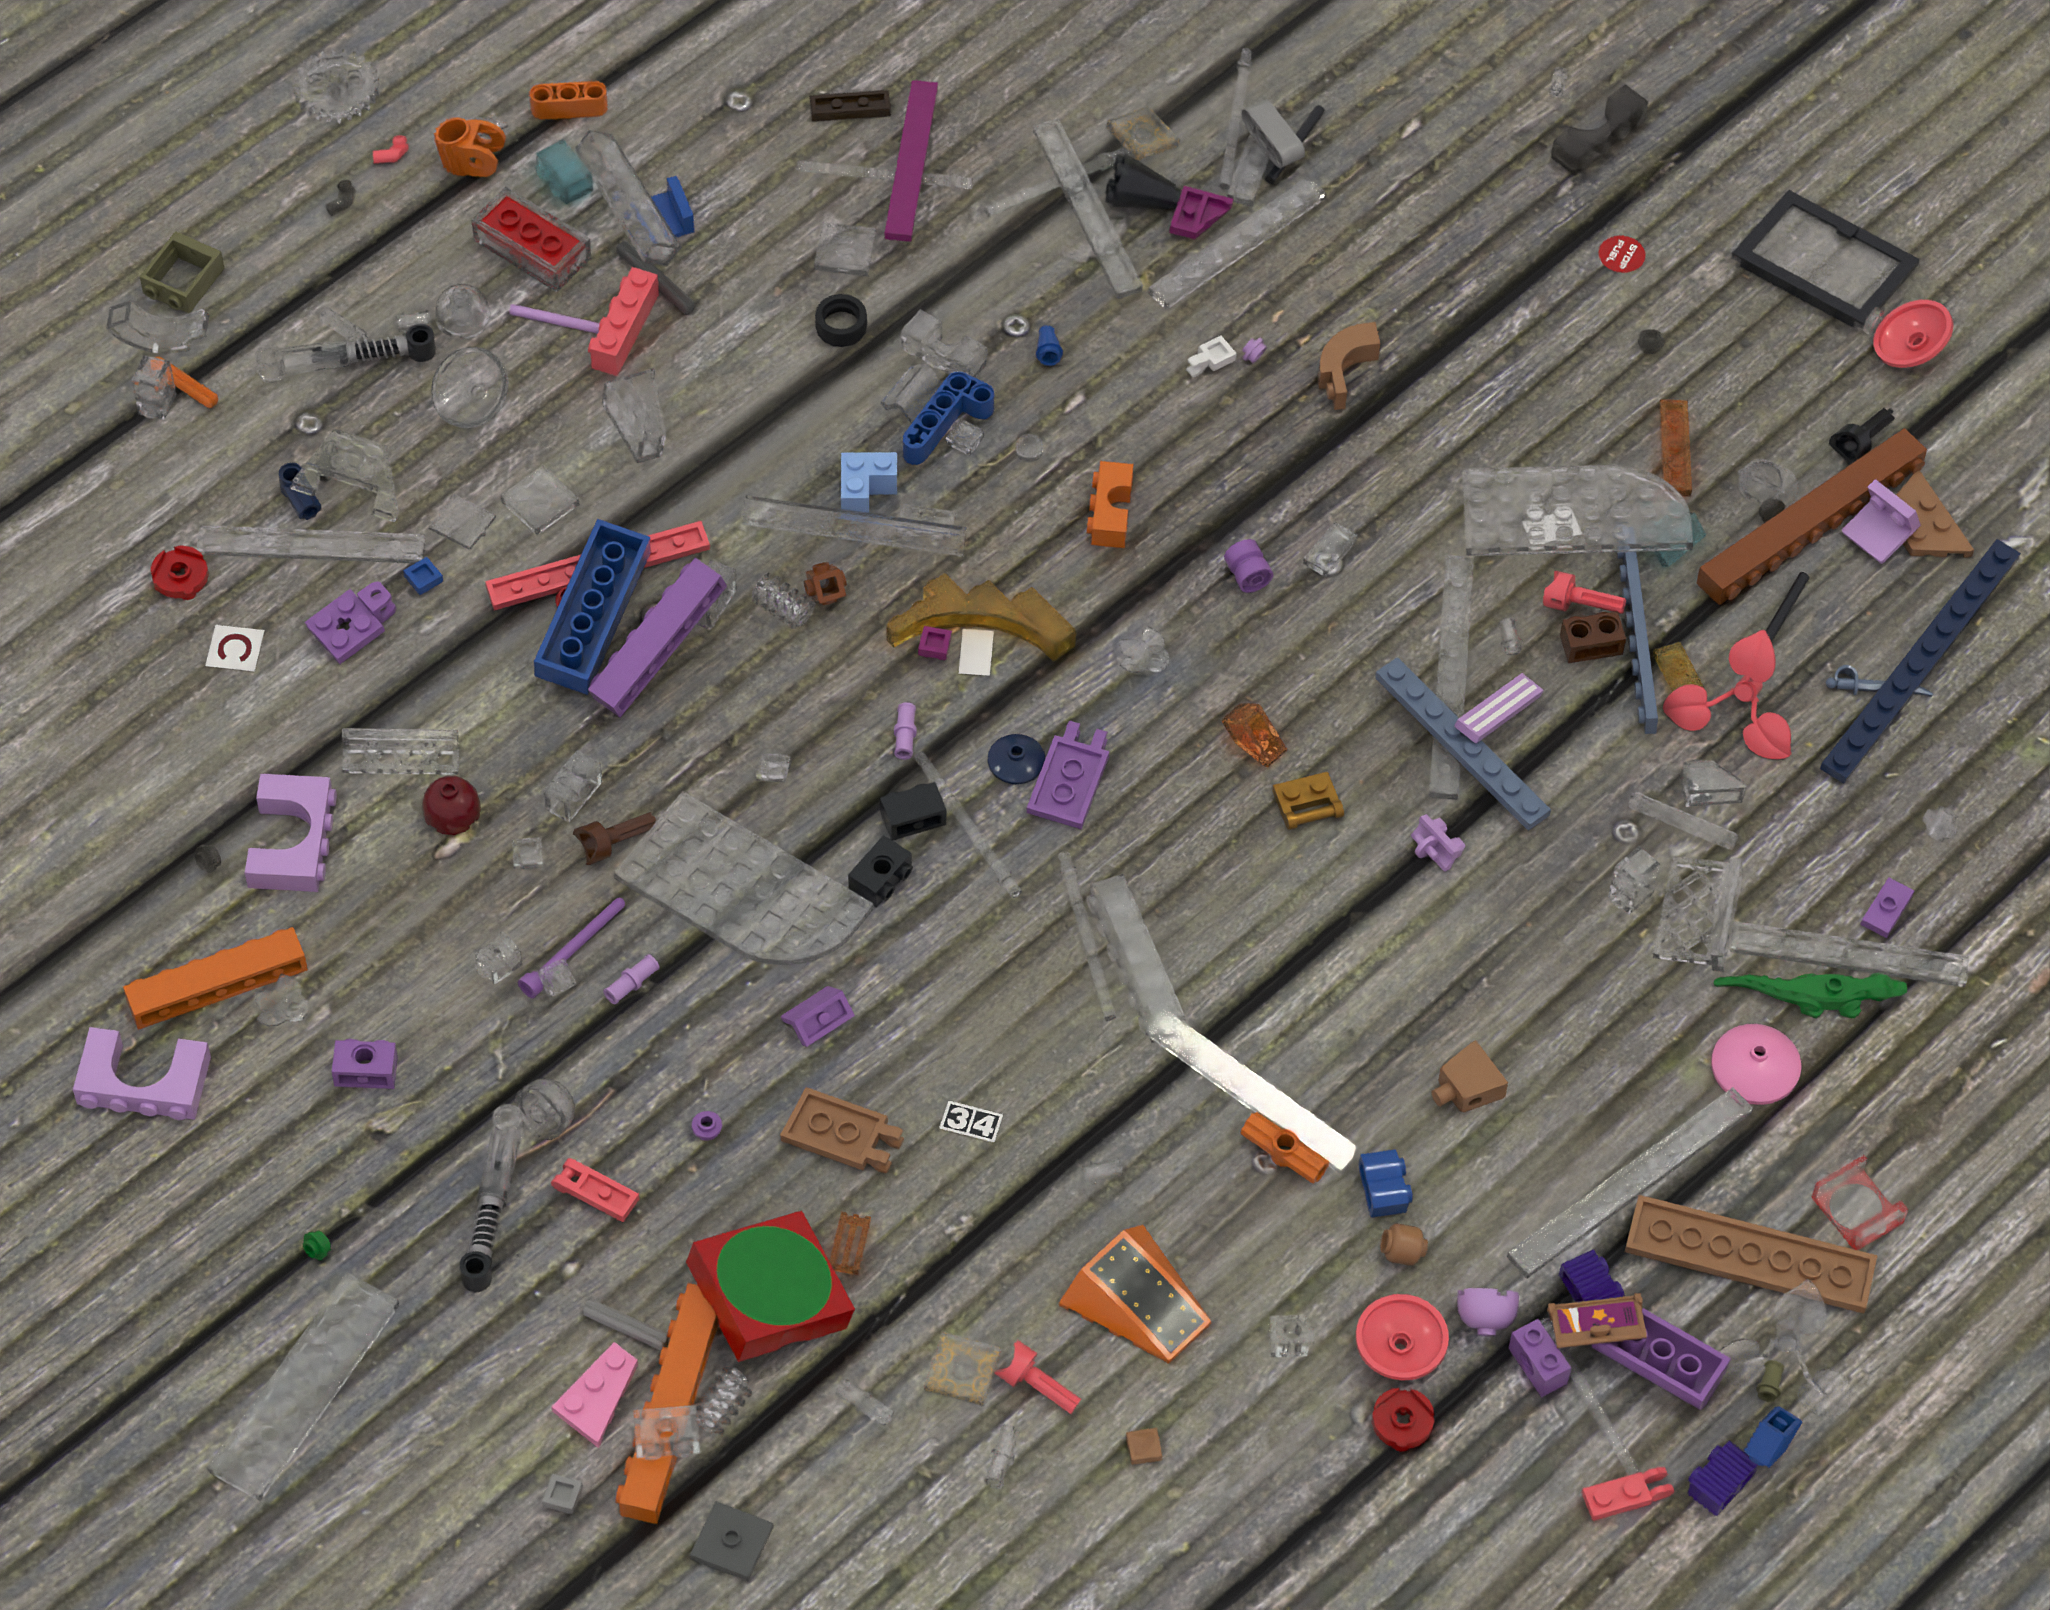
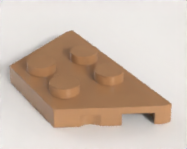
[1896,470,1974,558]

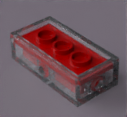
[471,187,592,292]

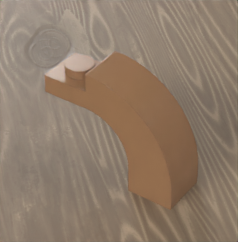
[1318,322,1380,410]

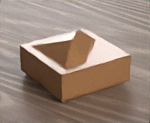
[1126,1428,1162,1465]

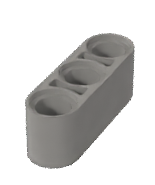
[1241,99,1305,168]

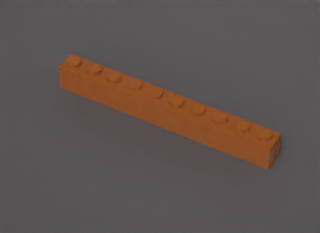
[1696,428,1927,605]

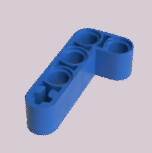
[903,371,994,465]

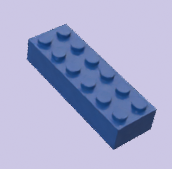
[534,519,651,695]

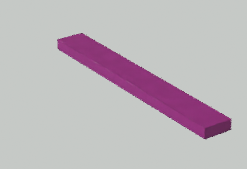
[884,80,938,242]

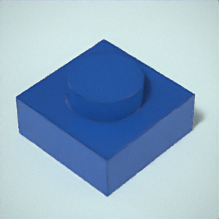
[403,557,443,595]

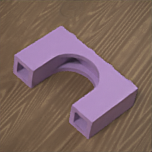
[245,774,337,892]
[73,1027,211,1120]

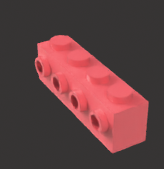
[588,267,659,376]

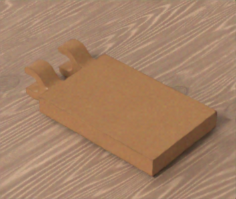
[780,1087,904,1173]

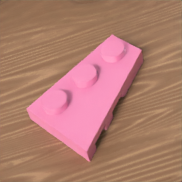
[552,1342,638,1448]

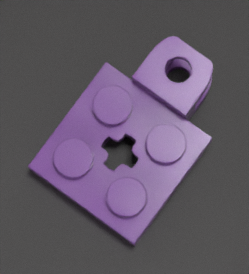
[305,581,396,664]

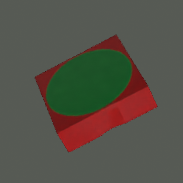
[686,1210,855,1362]

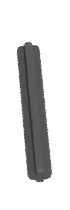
[616,240,695,314]

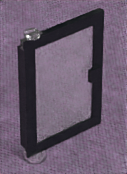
[1730,190,1920,335]

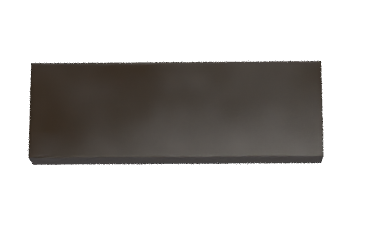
[809,90,891,122]

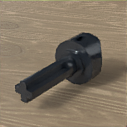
[1829,408,1895,465]

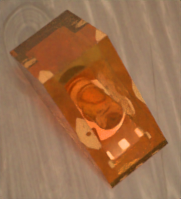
[1221,703,1287,767]

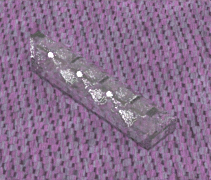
[342,728,460,775]

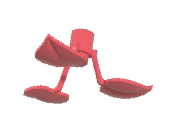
[1663,630,1791,759]

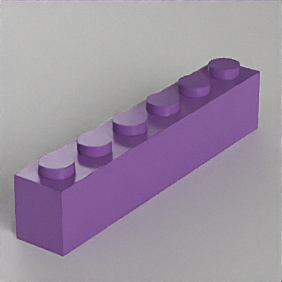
[588,558,727,718]

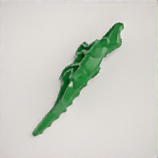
[1713,972,1907,1018]

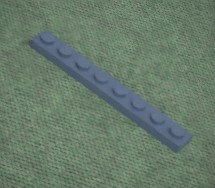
[1616,530,1658,734]
[1375,657,1551,831]

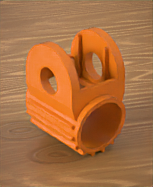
[434,117,506,177]

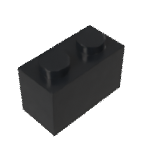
[880,782,947,841]

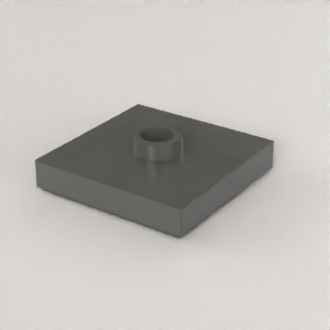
[690,1501,774,1581]

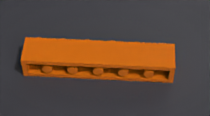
[123,927,308,1030]

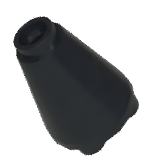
[1105,154,1181,210]

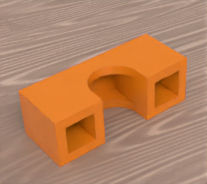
[1087,461,1134,548]

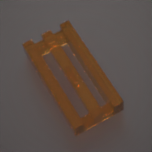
[829,1211,871,1275]

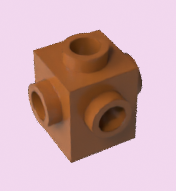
[804,562,847,605]

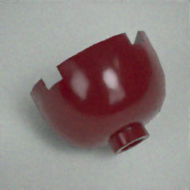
[422,775,481,835]

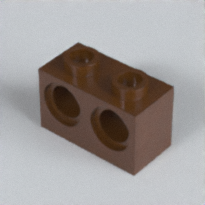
[1560,611,1626,663]

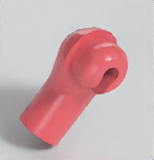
[373,135,409,164]

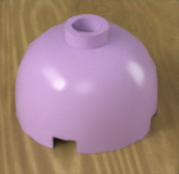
[1457,1288,1519,1336]

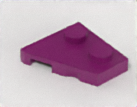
[1169,186,1234,239]

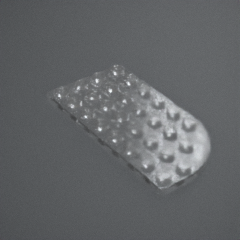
[1462,465,1693,556]
[614,791,874,965]

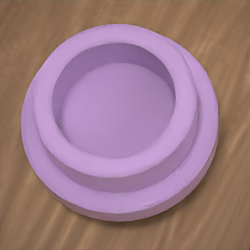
[1242,338,1267,363]

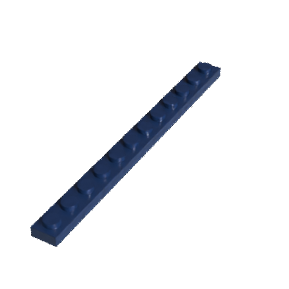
[1820,539,2021,784]

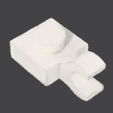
[1186,336,1237,377]

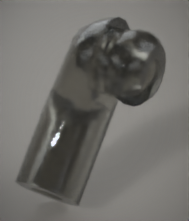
[325,179,356,216]

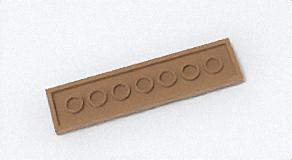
[1625,1195,1878,1313]

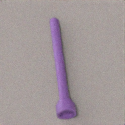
[518,898,625,998]

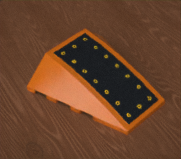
[1059,1225,1211,1363]

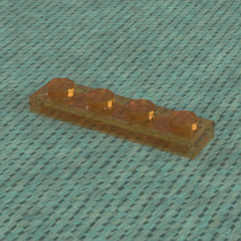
[1659,399,1692,496]

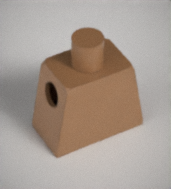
[1431,1040,1508,1112]

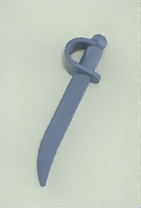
[1826,665,1933,697]

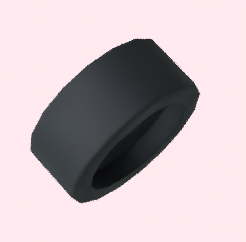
[815,294,867,347]

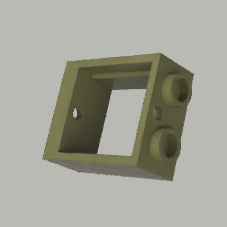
[140,231,225,314]

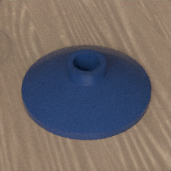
[988,734,1045,784]

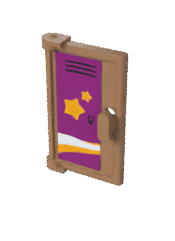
[1547,1293,1647,1348]

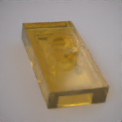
[1653,642,1704,692]

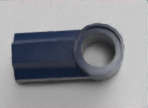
[278,462,322,520]

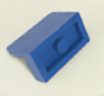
[648,176,695,240]

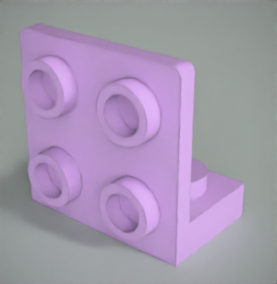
[1842,479,1921,564]

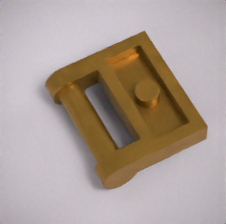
[1272,772,1344,830]

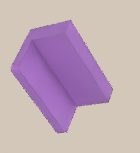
[781,986,855,1047]

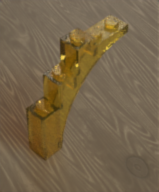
[886,573,1076,661]

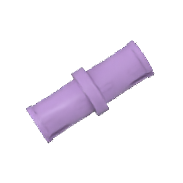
[894,702,917,760]
[603,954,659,1004]

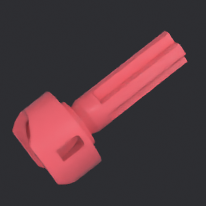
[1543,571,1626,614]
[994,1340,1081,1414]

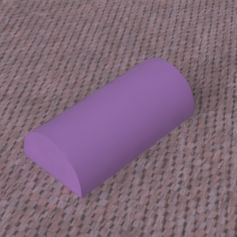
[1592,1308,1731,1410]

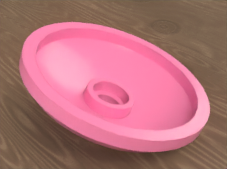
[1711,1024,1801,1105]

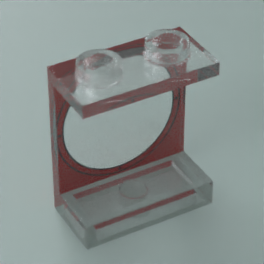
[1811,1155,1908,1250]

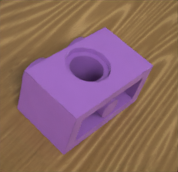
[332,1039,398,1089]
[1508,1319,1571,1398]

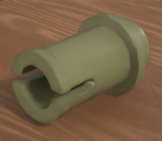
[1756,1360,1784,1402]

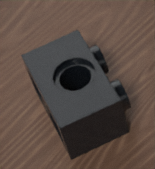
[848,835,913,908]

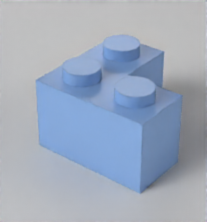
[841,452,897,518]

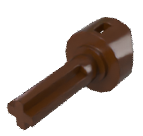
[573,812,657,865]

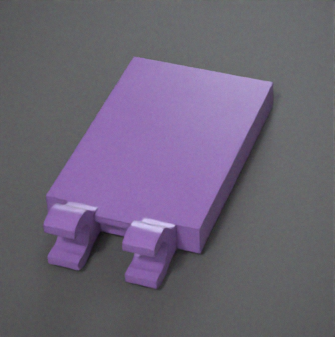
[1027,721,1109,829]

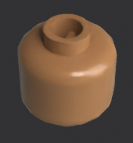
[1380,1223,1428,1266]

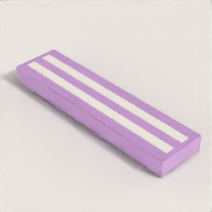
[1454,673,1543,744]

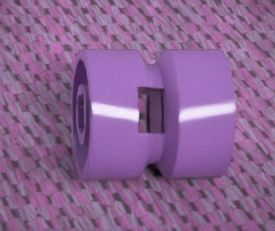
[1224,539,1273,593]

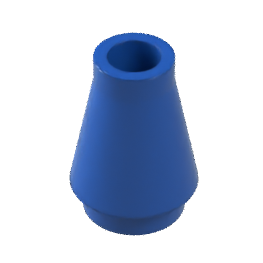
[1036,326,1063,366]

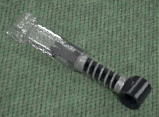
[255,324,436,383]
[460,1104,524,1292]

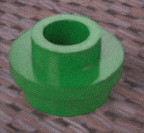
[303,1230,331,1260]

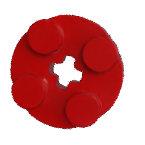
[151,546,209,600]
[1371,1388,1434,1452]

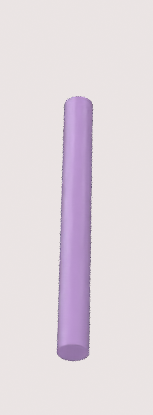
[509,304,600,334]

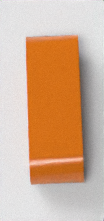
[529,81,608,120]

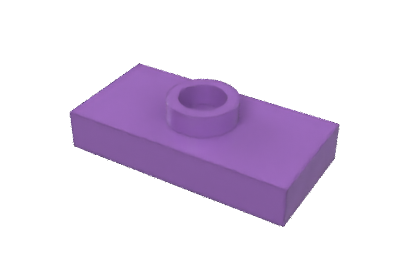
[1860,877,1914,938]

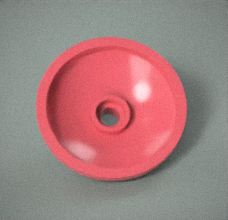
[1873,300,1953,368]
[1356,1294,1449,1380]

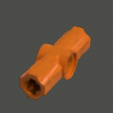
[1241,1112,1329,1184]

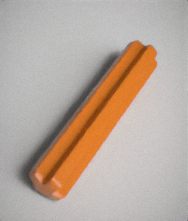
[150,356,218,408]

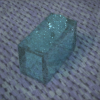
[535,139,593,205]

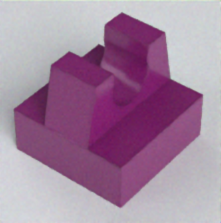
[918,626,952,660]

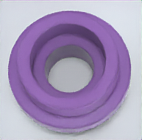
[692,1111,722,1141]

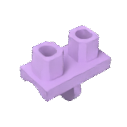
[1411,814,1465,872]

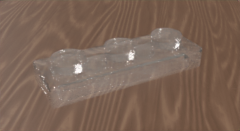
[1227,134,1270,207]

